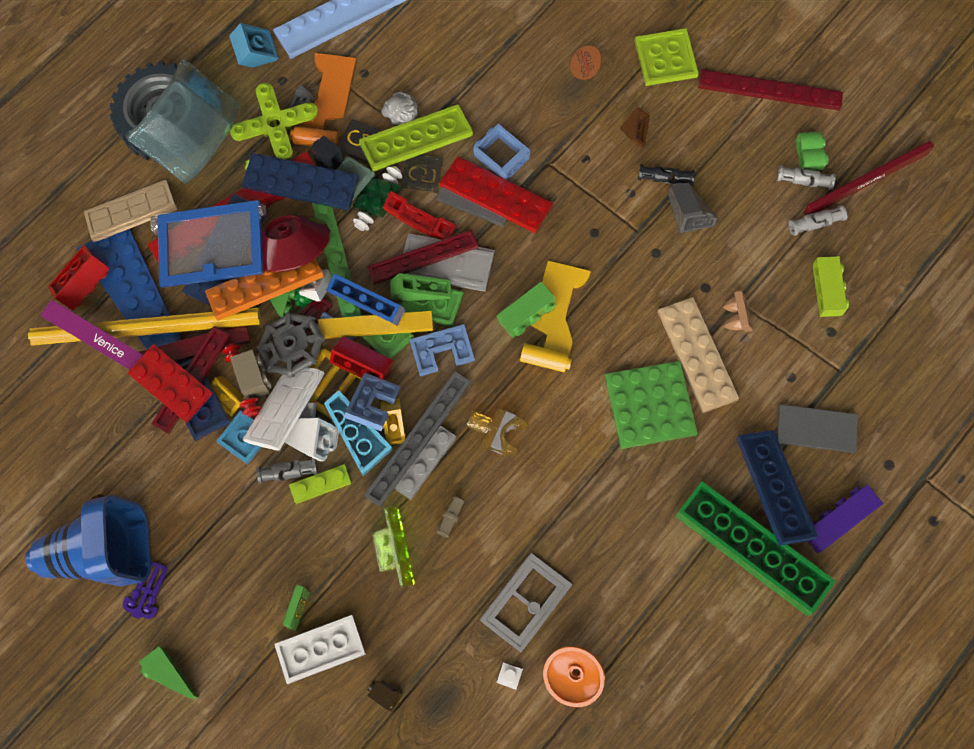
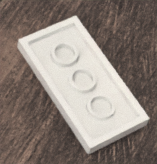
[274,615,366,684]

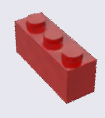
[329,336,393,380]

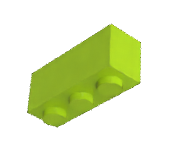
[813,256,849,317]

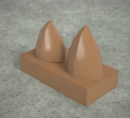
[723,290,753,332]

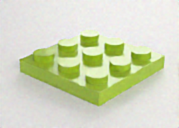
[634,28,698,86]

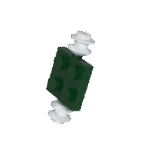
[353,166,402,231]

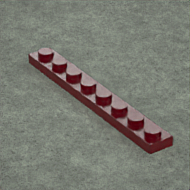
[698,69,843,111]

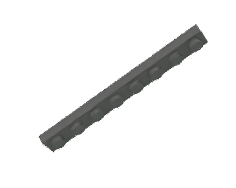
[364,371,471,508]

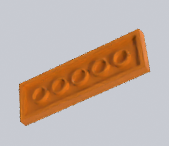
[205,258,324,321]

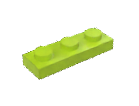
[289,464,352,504]

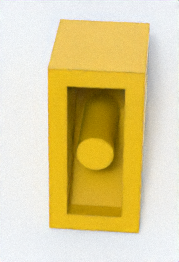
[380,398,406,445]

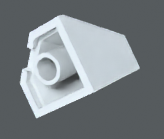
[285,418,339,461]

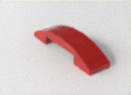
[382,191,456,240]

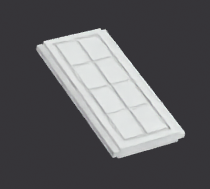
[243,364,325,451]

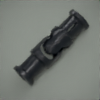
[638,164,695,186]

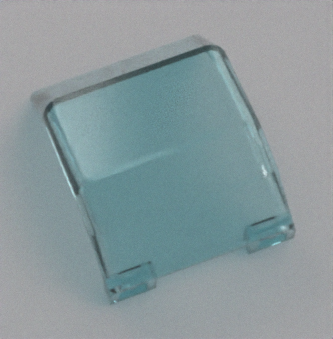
[126,59,240,184]

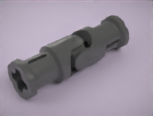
[256,458,318,484]

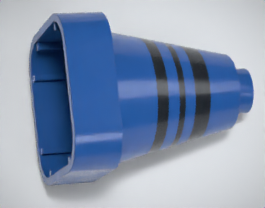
[25,495,151,586]

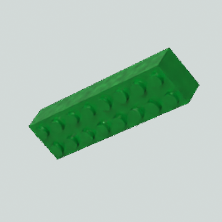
[675,481,836,616]

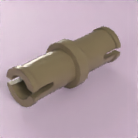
[437,497,465,538]

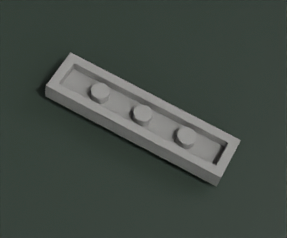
[395,426,456,500]

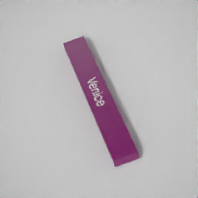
[40,300,143,370]

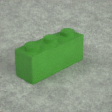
[497,282,557,339]

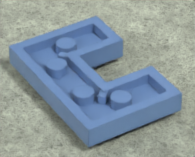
[409,324,475,376]
[344,373,401,431]

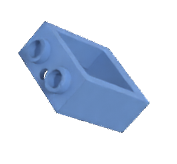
[474,124,530,180]

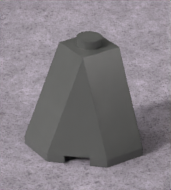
[668,183,718,233]

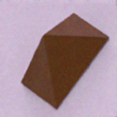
[620,107,650,148]

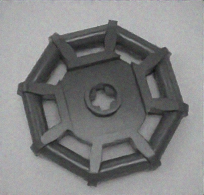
[256,311,325,377]

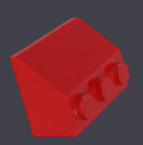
[48,244,110,311]

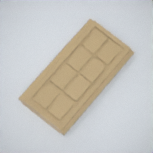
[84,179,177,243]

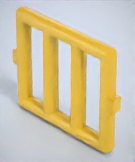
[309,348,362,420]

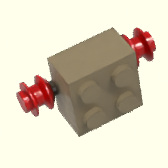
[222,343,272,417]

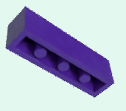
[807,485,883,554]

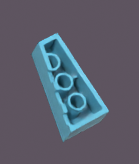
[324,390,392,476]

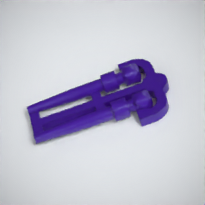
[123,561,168,619]

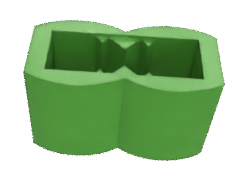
[796,132,828,171]

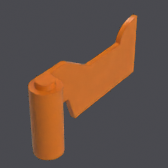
[290,53,356,146]

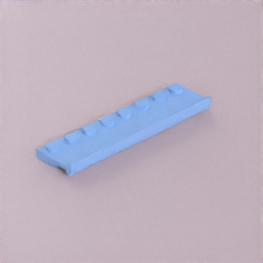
[273,0,406,59]

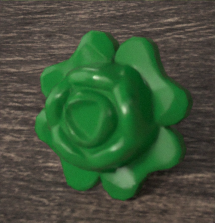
[294,288,313,309]

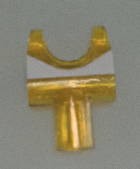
[467,409,529,456]

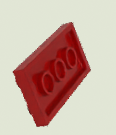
[127,344,213,423]

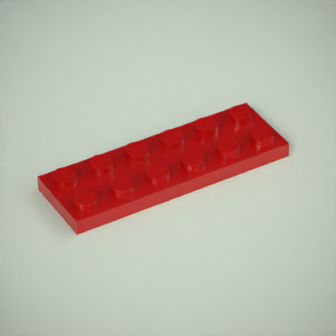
[440,156,553,234]

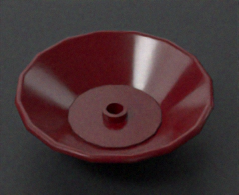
[248,215,331,272]

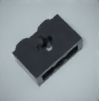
[311,135,343,170]

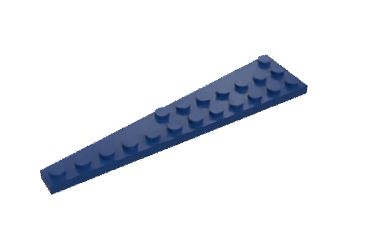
[77,229,190,365]

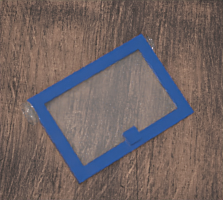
[150,200,266,288]

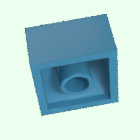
[230,23,279,68]

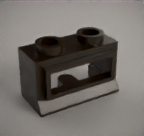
[367,679,403,712]

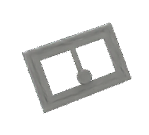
[479,553,572,653]

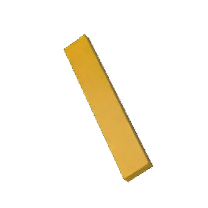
[318,311,433,339]

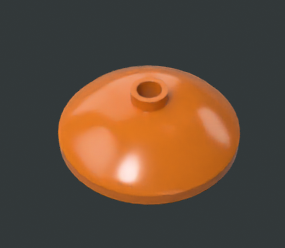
[543,646,605,707]

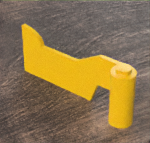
[520,261,591,373]

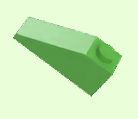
[390,273,452,301]
[139,646,199,700]

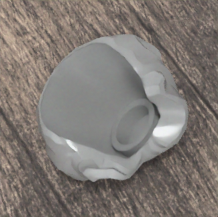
[381,92,418,126]

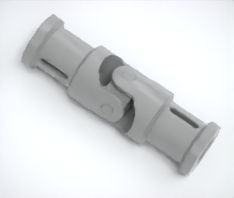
[777,165,836,190]
[788,205,847,236]

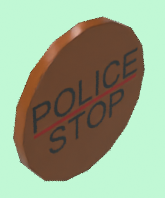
[570,45,603,80]

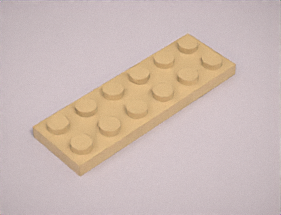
[658,297,739,413]

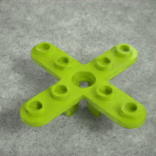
[230,83,318,160]

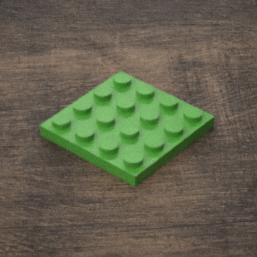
[605,361,698,449]

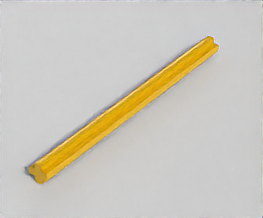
[28,308,261,345]

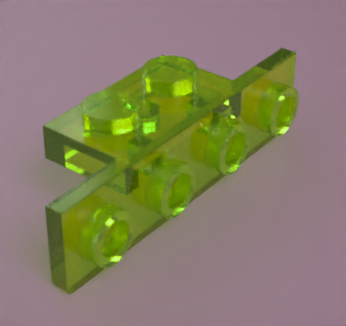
[372,507,415,586]

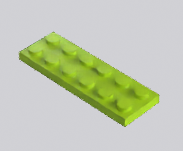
[359,105,473,172]

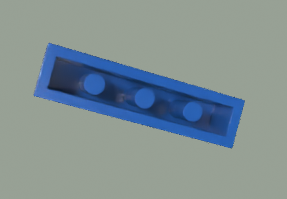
[326,274,406,326]

